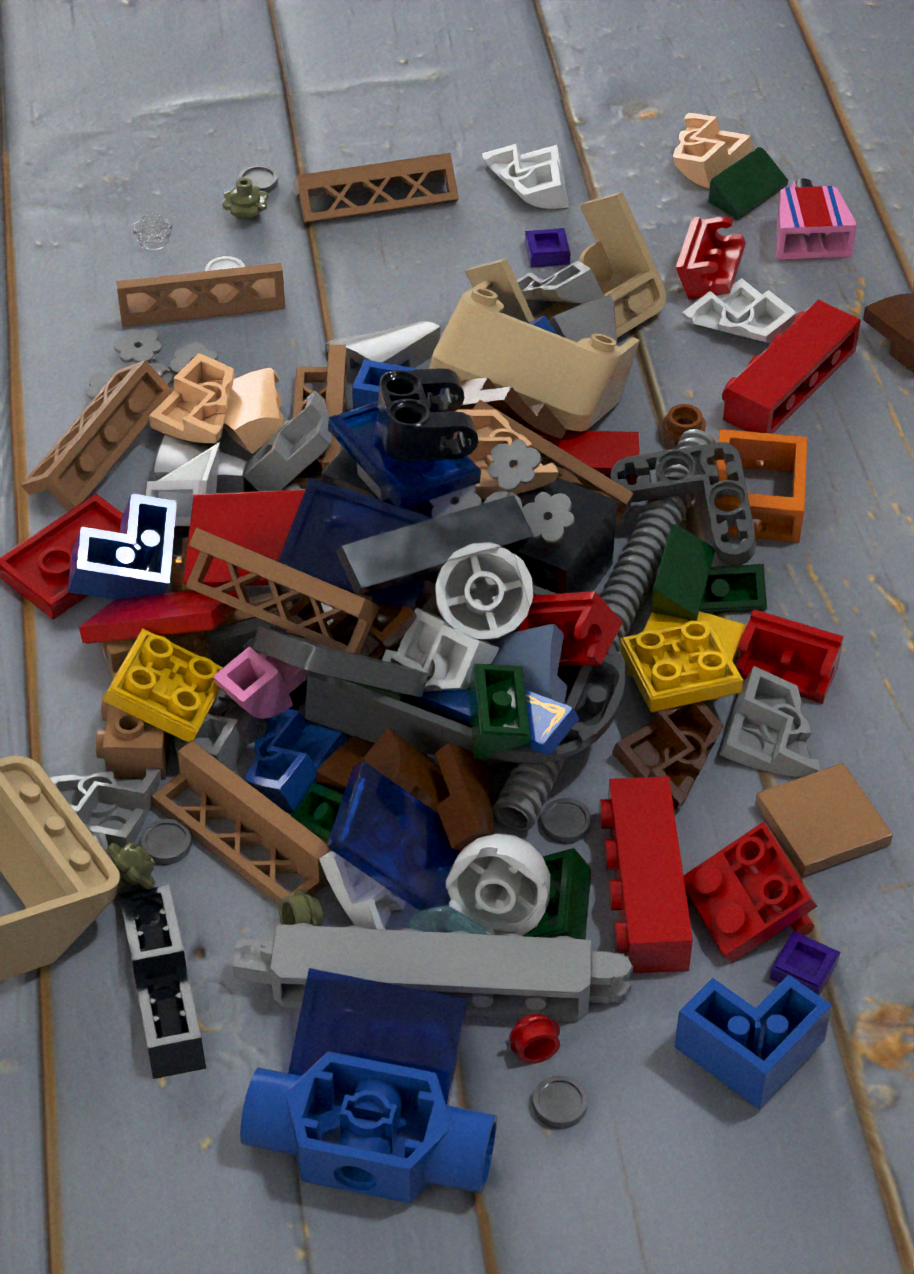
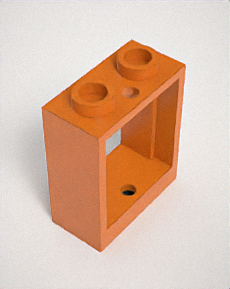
[710,429,808,543]

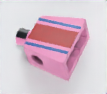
[776,178,857,260]

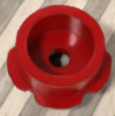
[509,1014,560,1063]

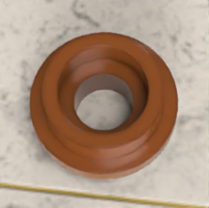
[662,404,706,442]

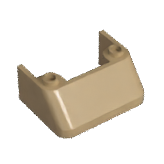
[465,192,666,338]
[429,280,640,431]
[0,756,120,981]

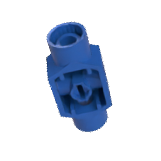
[240,1052,497,1204]

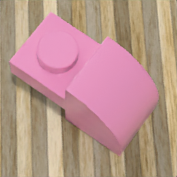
[213,631,307,719]

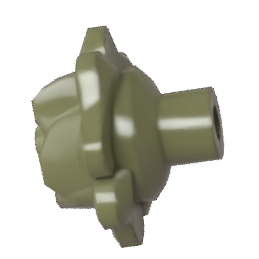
[222,178,268,220]
[106,841,156,894]

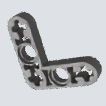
[611,442,756,566]
[252,625,429,697]

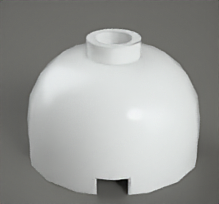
[435,542,533,641]
[446,833,550,936]

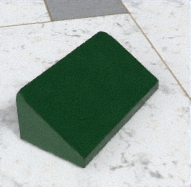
[708,147,788,219]
[651,524,715,621]
[700,564,767,613]
[468,663,531,759]
[291,782,383,848]
[523,848,591,940]

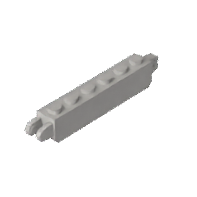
[233,923,633,1022]

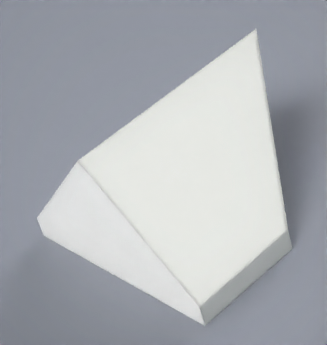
[146,442,220,529]

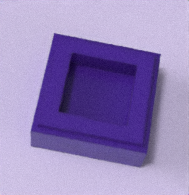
[525,228,571,268]
[769,931,840,996]

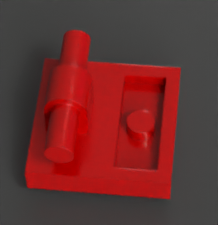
[683,822,818,964]

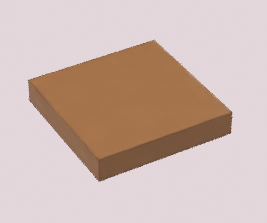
[755,763,893,876]

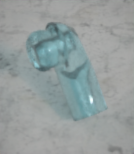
[408,905,487,935]

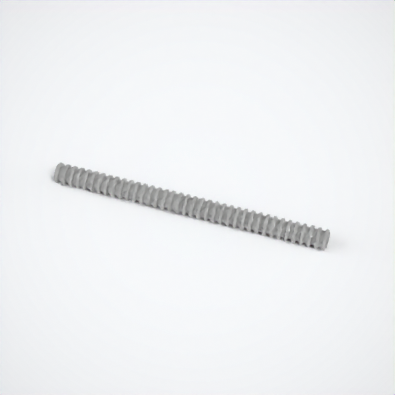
[493,429,716,831]

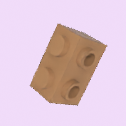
[96,673,171,779]

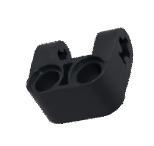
[377,368,479,462]

